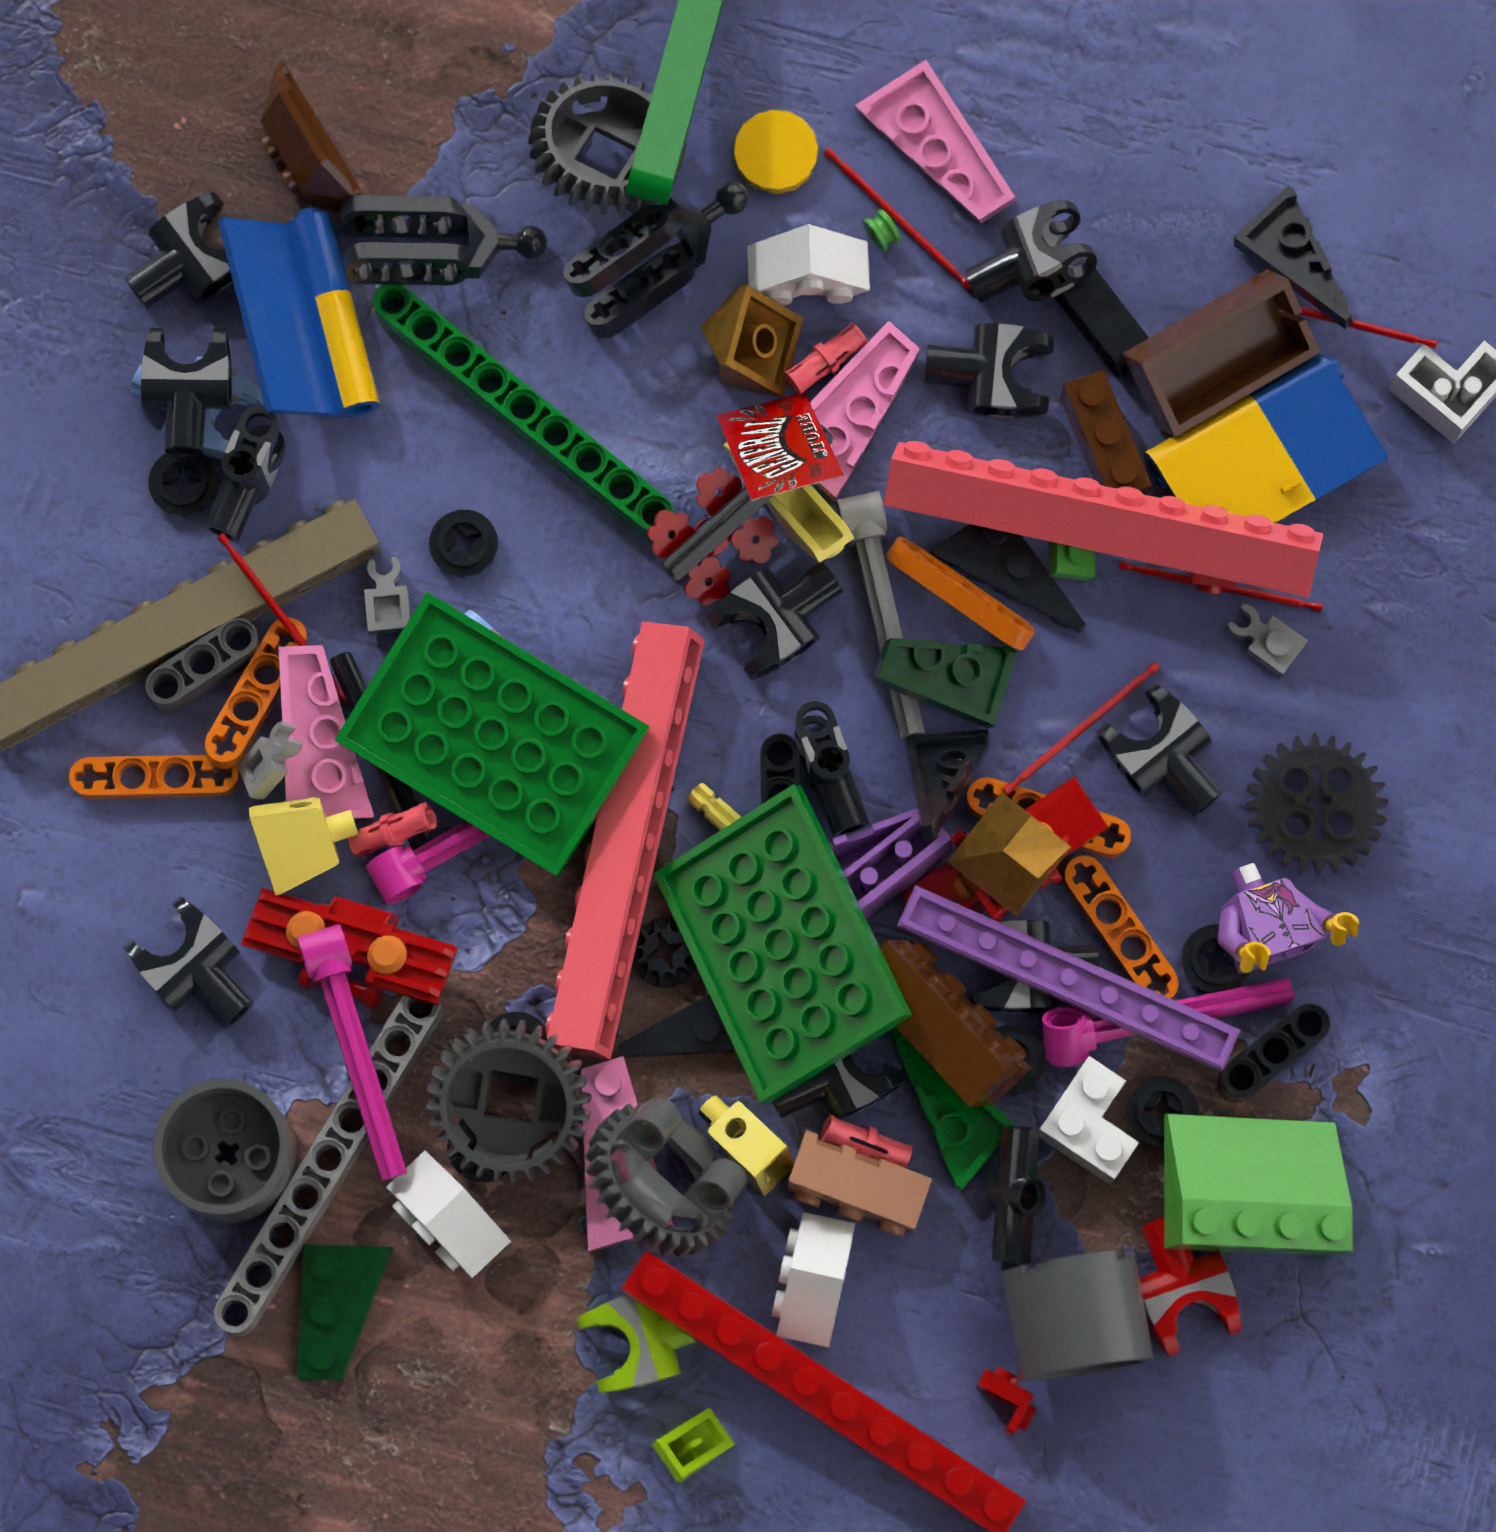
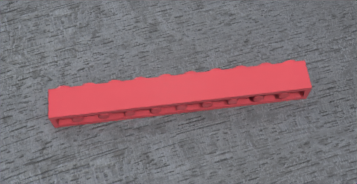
[883,441,1323,598]
[546,621,705,1060]

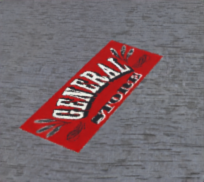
[716,392,844,500]

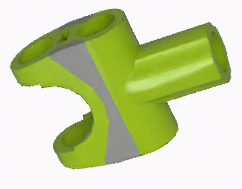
[576,1295,697,1393]

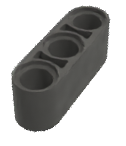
[145,618,261,714]

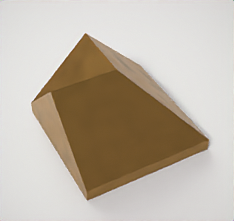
[701,284,804,397]
[947,792,1072,917]

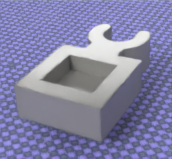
[364,557,411,636]
[1226,604,1308,678]
[237,722,302,800]

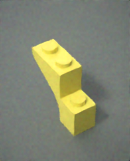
[723,442,854,563]

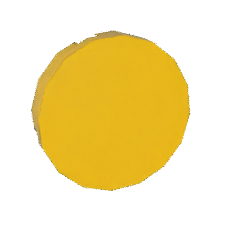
[734,110,818,194]

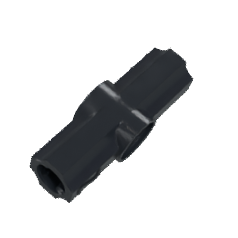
[986,1125,1046,1264]

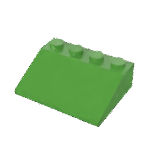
[1164,1114,1353,1256]

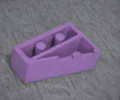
[829,808,952,920]

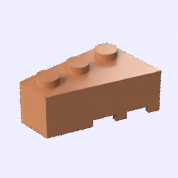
[787,1130,932,1237]

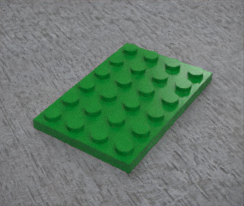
[335,592,651,878]
[653,784,913,1104]

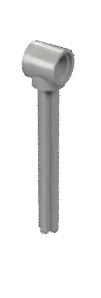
[836,491,925,739]

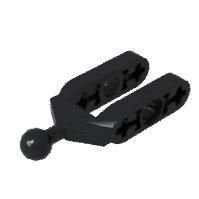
[563,181,749,339]
[339,195,547,285]

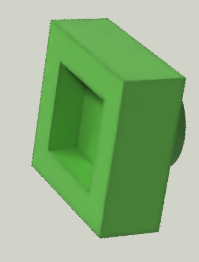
[1048,541,1095,581]

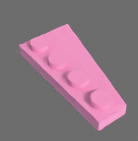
[855,60,1017,224]
[810,321,920,502]
[278,645,374,818]
[581,1056,674,1253]

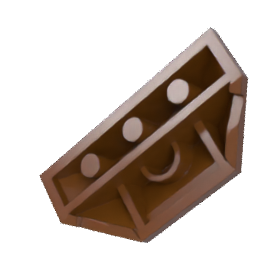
[259,62,364,217]

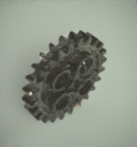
[1245,733,1389,876]

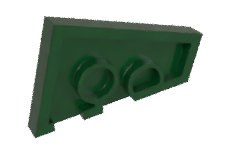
[873,638,1018,729]
[297,1244,394,1381]

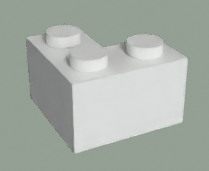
[747,224,870,305]
[1388,340,1496,444]
[1039,1056,1139,1185]
[386,1150,511,1278]
[771,1212,855,1348]

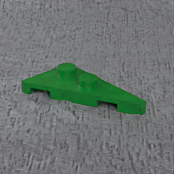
[890,1027,1016,1191]

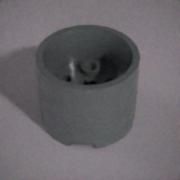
[153,1079,299,1225]
[1001,1250,1153,1381]

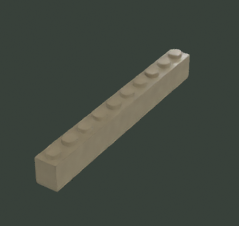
[0,499,383,753]

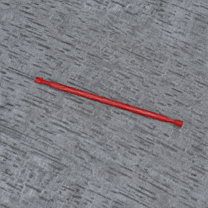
[824,147,971,291]
[1278,306,1439,349]
[217,533,347,705]
[1118,561,1323,612]
[1002,662,1160,796]

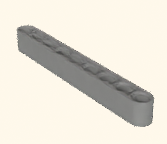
[214,995,443,1336]

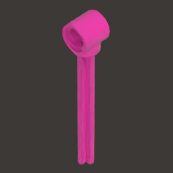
[365,821,490,906]
[297,924,407,1181]
[1042,978,1294,1067]

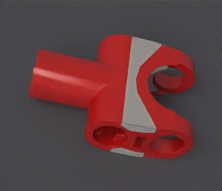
[1139,1217,1242,1358]

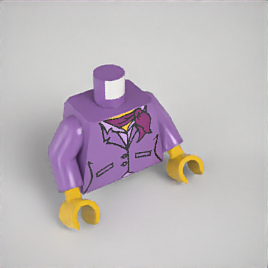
[1217,863,1359,975]

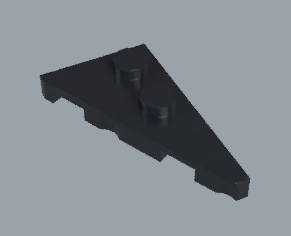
[1234,185,1353,330]
[931,524,1086,633]
[905,729,989,840]
[618,994,736,1058]

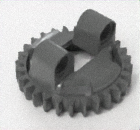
[528,72,686,215]
[426,1019,592,1184]
[585,1097,747,1258]

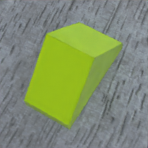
[651,1407,735,1485]

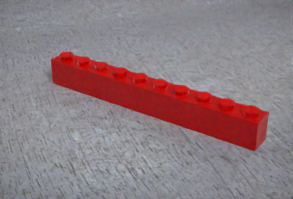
[619,1250,1027,1532]

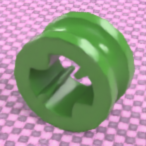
[862,209,901,252]

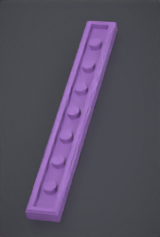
[897,885,1240,1072]

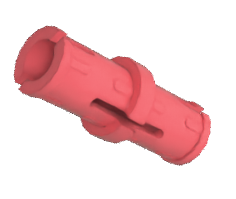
[784,322,868,395]
[348,802,437,858]
[820,1115,912,1168]

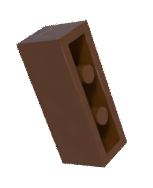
[1060,369,1152,496]

